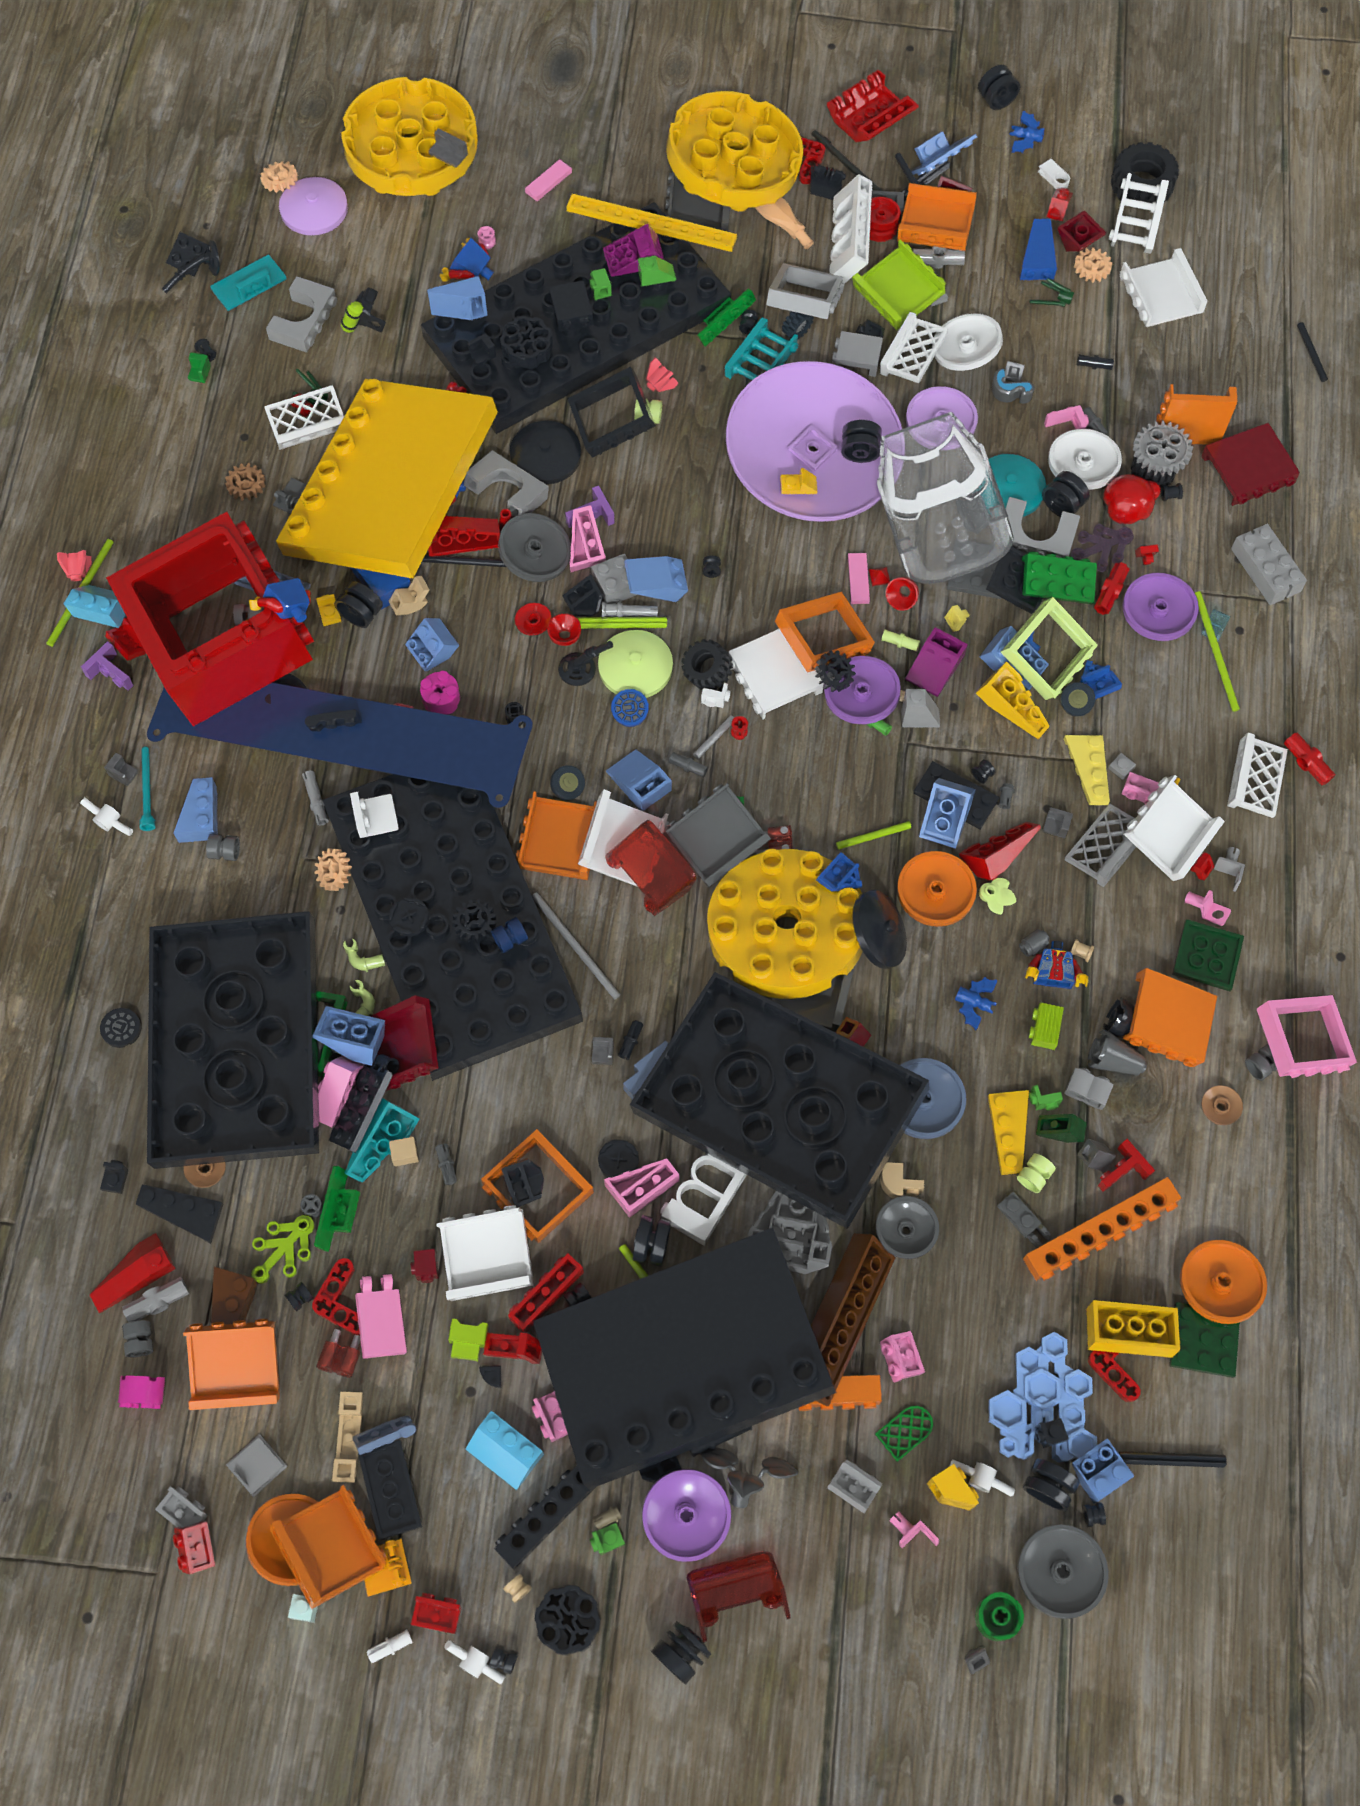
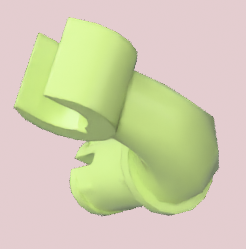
[343,939,385,972]
[350,980,375,1016]

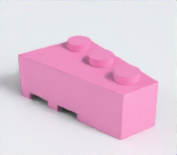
[570,505,606,572]
[318,1055,364,1128]
[604,1158,679,1218]

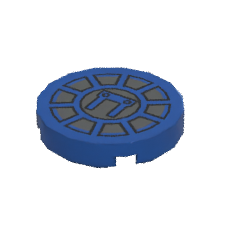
[611,689,649,727]

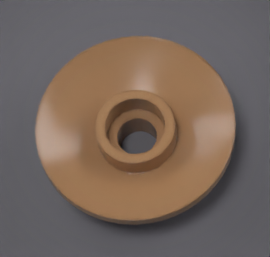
[1201,1085,1243,1125]
[184,1162,226,1188]

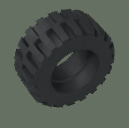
[1111,142,1179,208]

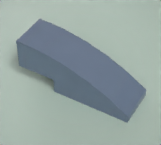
[623,1041,668,1100]

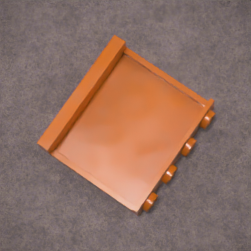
[897,183,977,251]
[1155,384,1237,445]
[516,791,597,880]
[1123,968,1217,1067]
[183,1318,280,1410]
[270,1485,387,1609]

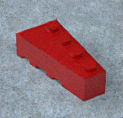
[428,516,500,557]

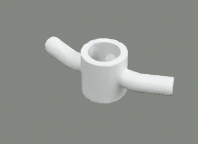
[80,797,133,836]
[950,1460,1015,1496]
[444,1640,506,1684]

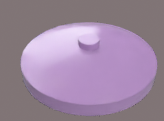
[279,177,348,235]
[906,387,978,450]

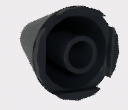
[1103,997,1135,1039]

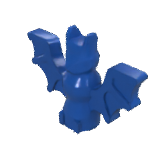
[1010,111,1045,153]
[955,977,997,1030]

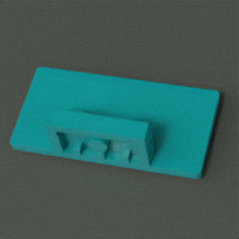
[210,255,287,311]

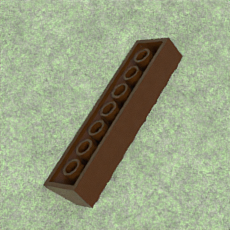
[811,1233,895,1406]

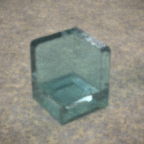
[1201,609,1231,642]

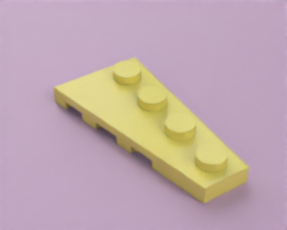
[1064,735,1110,805]

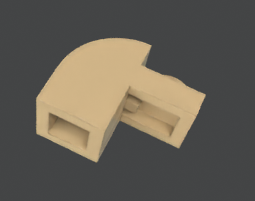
[389,576,429,615]
[880,1162,924,1199]

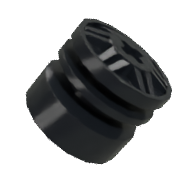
[651,1621,711,1685]

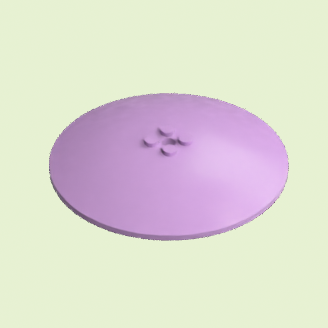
[726,361,904,522]

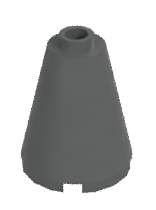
[1087,1029,1147,1076]

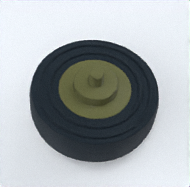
[1061,682,1095,717]
[550,765,585,800]

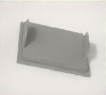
[226,1434,288,1497]

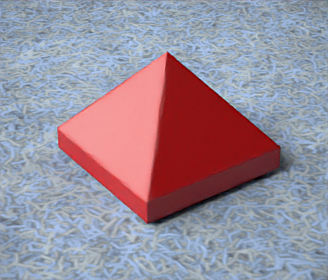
[868,567,890,586]

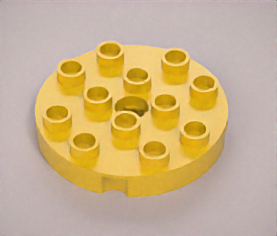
[341,77,478,196]
[666,91,803,212]
[707,849,863,999]

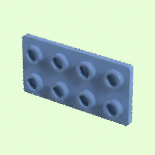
[911,131,977,175]

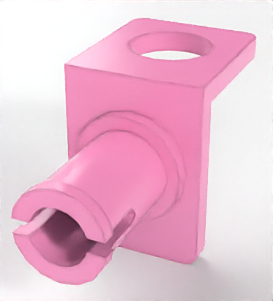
[1185,890,1231,926]
[890,1511,939,1548]

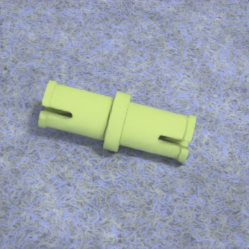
[882,629,921,652]

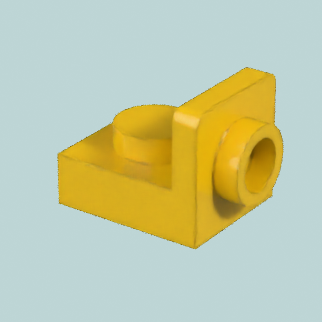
[316,594,342,626]

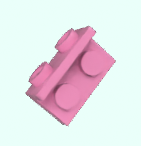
[1121,772,1159,804]
[880,1331,925,1383]
[531,1392,568,1442]

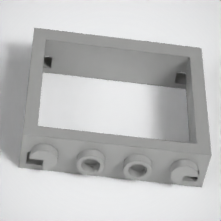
[766,263,845,319]

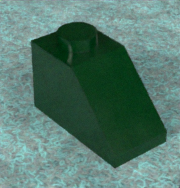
[1036,1114,1087,1143]

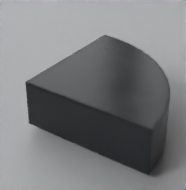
[479,1365,502,1388]

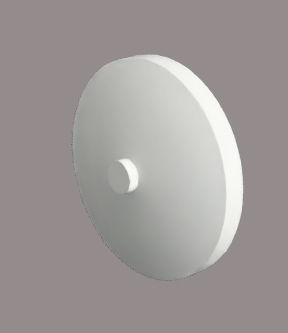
[932,314,1003,371]
[1048,429,1122,490]

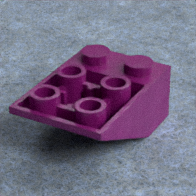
[603,223,664,277]
[905,627,968,697]

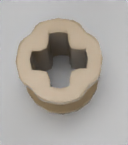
[1070,939,1094,962]

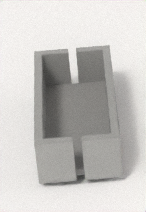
[1231,524,1307,605]

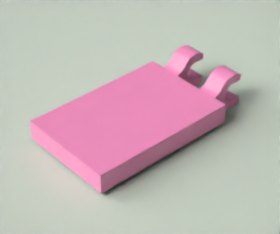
[355,1274,407,1359]

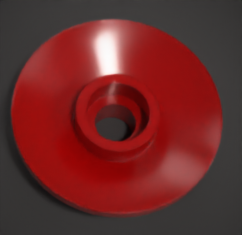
[515,603,552,636]

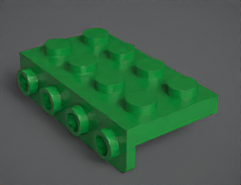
[1022,552,1097,604]

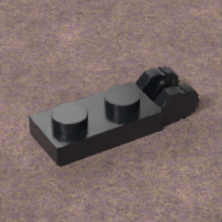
[304,709,362,732]

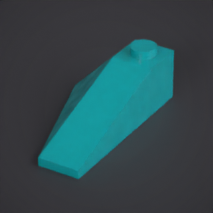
[345,1097,420,1183]

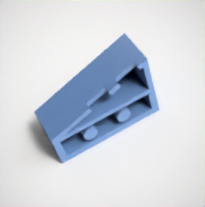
[174,777,217,843]

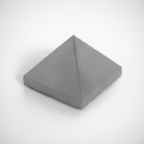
[1005,361,1025,382]
[964,1647,990,1675]

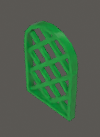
[875,1406,933,1462]

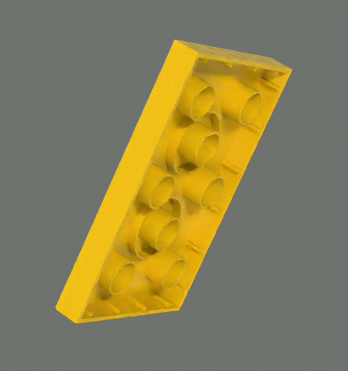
[276,379,498,578]

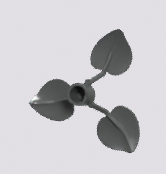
[699,1448,799,1508]

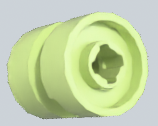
[634,399,662,424]
[1017,1153,1056,1193]

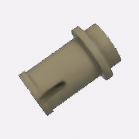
[592,1506,622,1530]

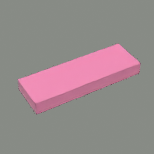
[525,159,572,201]
[848,553,870,604]

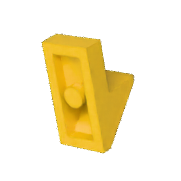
[780,468,818,494]

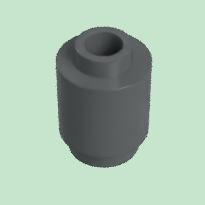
[1019,929,1049,957]

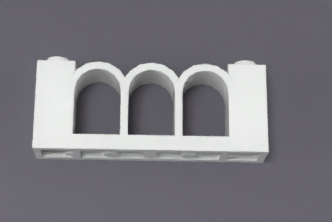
[829,174,872,284]
[660,1153,747,1246]

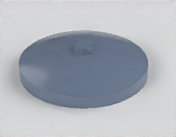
[900,1058,966,1139]

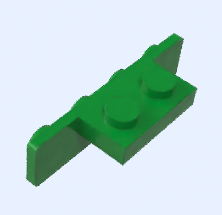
[698,288,756,346]
[314,1166,360,1252]

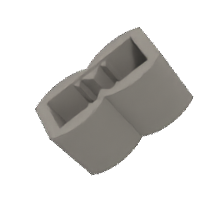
[1064,1068,1113,1110]

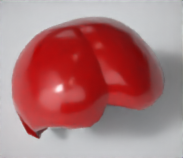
[1103,474,1160,524]

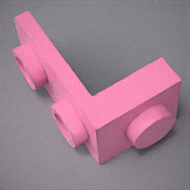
[1044,405,1089,429]

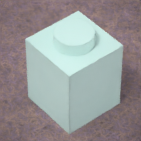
[288,1594,318,1623]

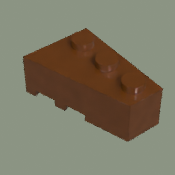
[211,1267,258,1324]

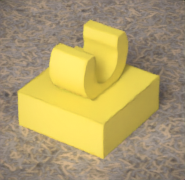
[944,605,970,632]

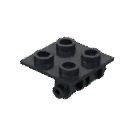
[810,164,846,200]
[166,232,208,277]

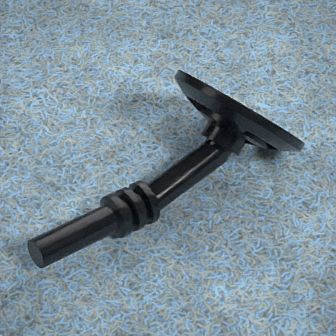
[161,240,219,294]
[558,641,613,686]

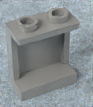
[832,331,883,377]

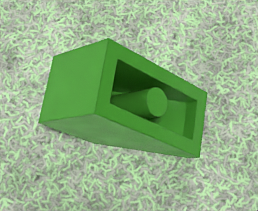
[638,256,676,286]

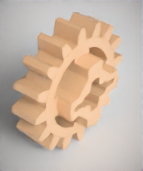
[260,161,298,193]
[1074,247,1112,283]
[315,848,352,891]

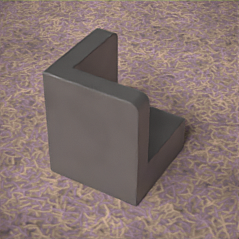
[104,753,138,786]
[1043,807,1073,838]
[592,1037,614,1065]
[1077,1139,1116,1172]

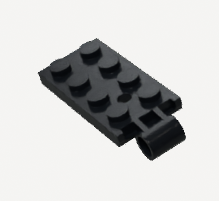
[328,1054,399,1153]

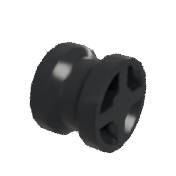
[703,555,721,578]
[971,759,996,784]
[1083,1502,1106,1527]

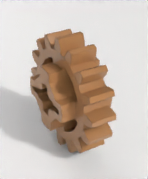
[225,463,266,501]

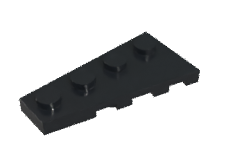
[136,1184,223,1244]

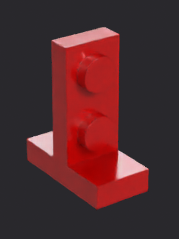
[1098,1139,1155,1192]
[483,1333,542,1364]

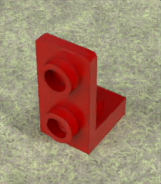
[1046,188,1073,222]

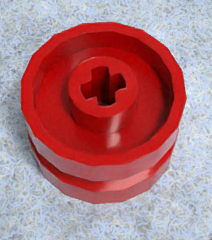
[869,197,901,242]

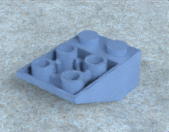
[427,276,487,320]
[979,626,1049,691]
[606,749,672,811]

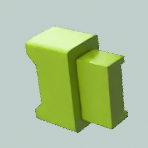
[448,1319,489,1362]

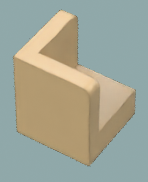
[389,1137,419,1166]

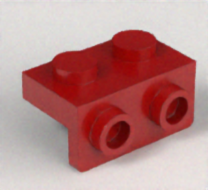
[105,617,146,661]
[411,1593,462,1634]

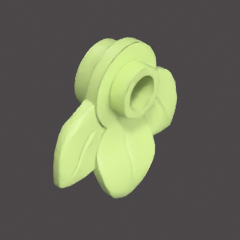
[979,878,1016,915]

